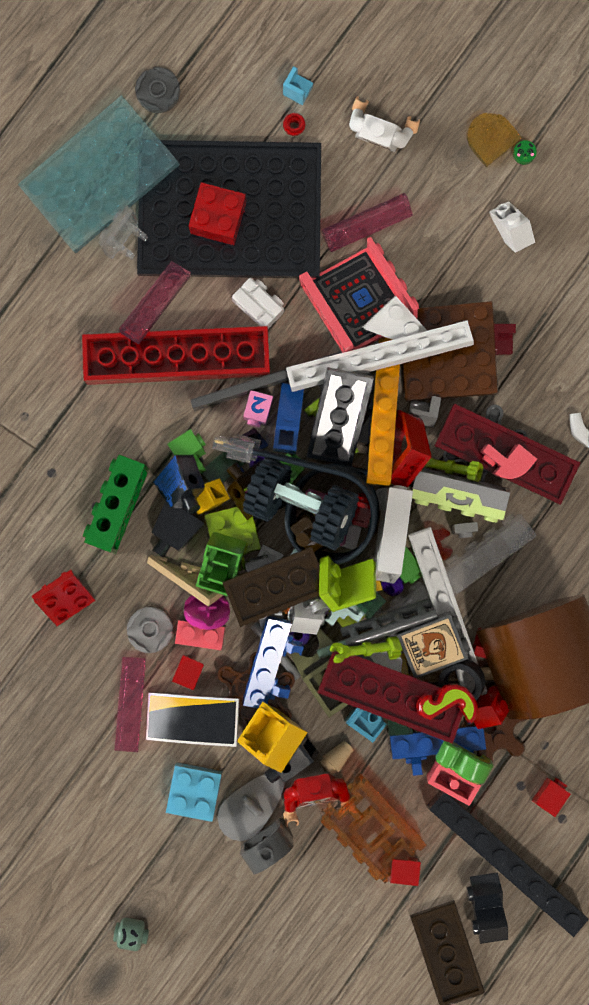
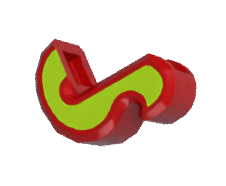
[416,684,478,724]

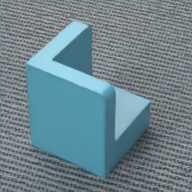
[283,66,313,105]

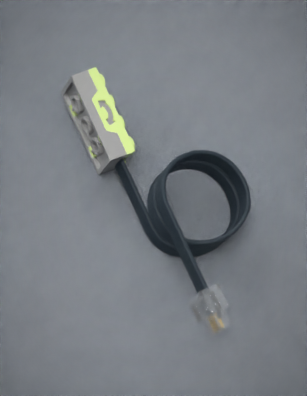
[212,435,510,564]

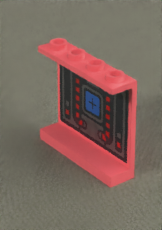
[299,237,419,353]

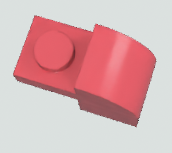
[480,444,537,479]

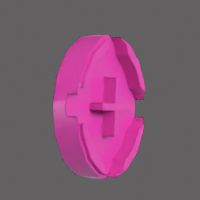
[184,595,230,630]

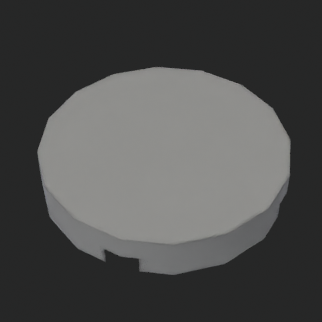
[127,607,173,653]

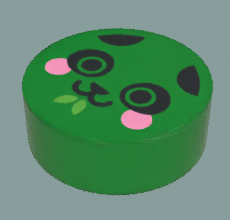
[513,140,537,165]

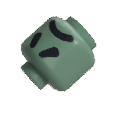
[113,917,149,951]

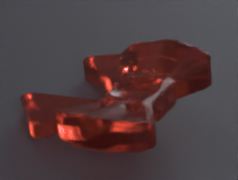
[432,528,453,561]

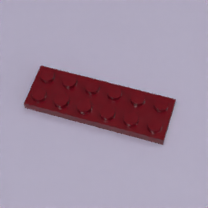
[434,404,580,505]
[317,651,463,744]

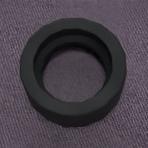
[438,659,486,701]

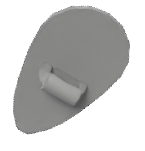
[217,774,285,841]

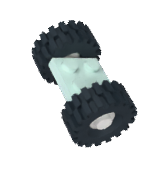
[243,457,359,550]

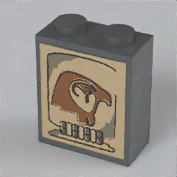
[397,611,471,678]

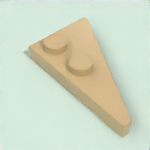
[147,555,223,607]

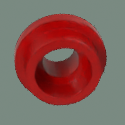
[283,113,306,136]

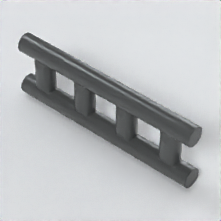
[340,598,438,646]

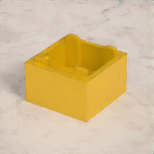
[237,702,308,773]

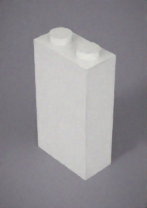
[374,485,413,583]

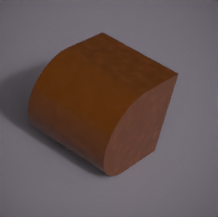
[476,594,589,719]

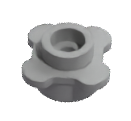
[305,596,330,615]

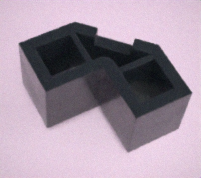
[466,872,508,944]

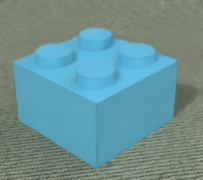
[166,763,223,822]

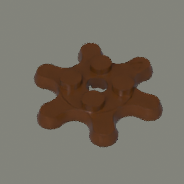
[217,652,295,732]
[462,683,527,762]

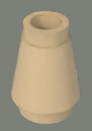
[319,741,354,775]

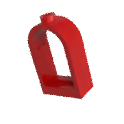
[391,410,432,488]

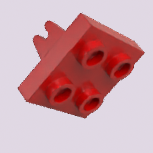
[32,570,96,626]

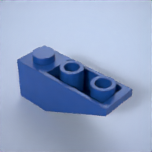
[273,383,304,454]

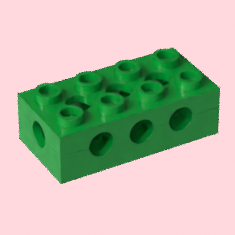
[83,455,149,554]

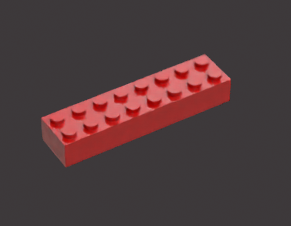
[82,326,270,385]

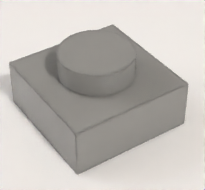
[452,522,478,538]

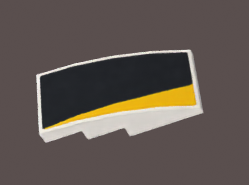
[146,693,240,747]

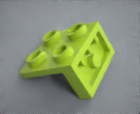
[319,556,376,612]

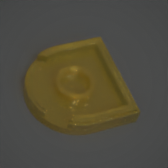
[467,113,522,168]

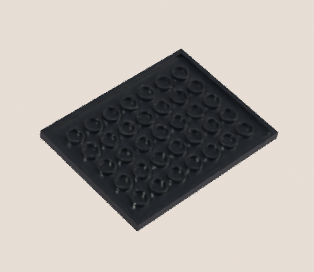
[137,140,322,278]

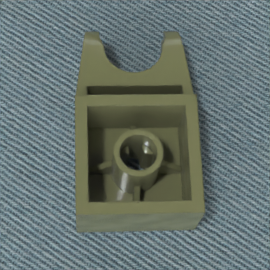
[290,628,348,718]

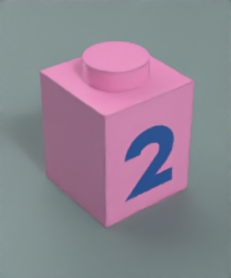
[243,390,273,428]

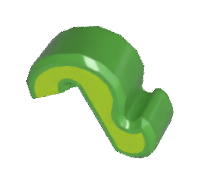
[435,741,494,785]

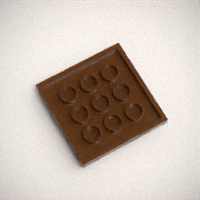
[403,301,498,401]

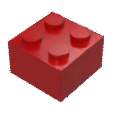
[189,182,246,245]

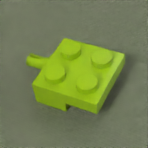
[205,507,261,571]

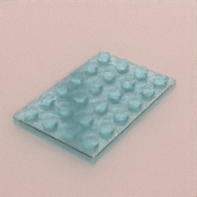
[18,95,180,253]

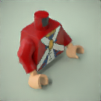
[283,773,355,827]

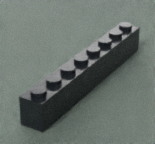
[427,790,589,937]

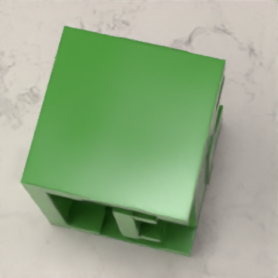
[196,532,247,596]

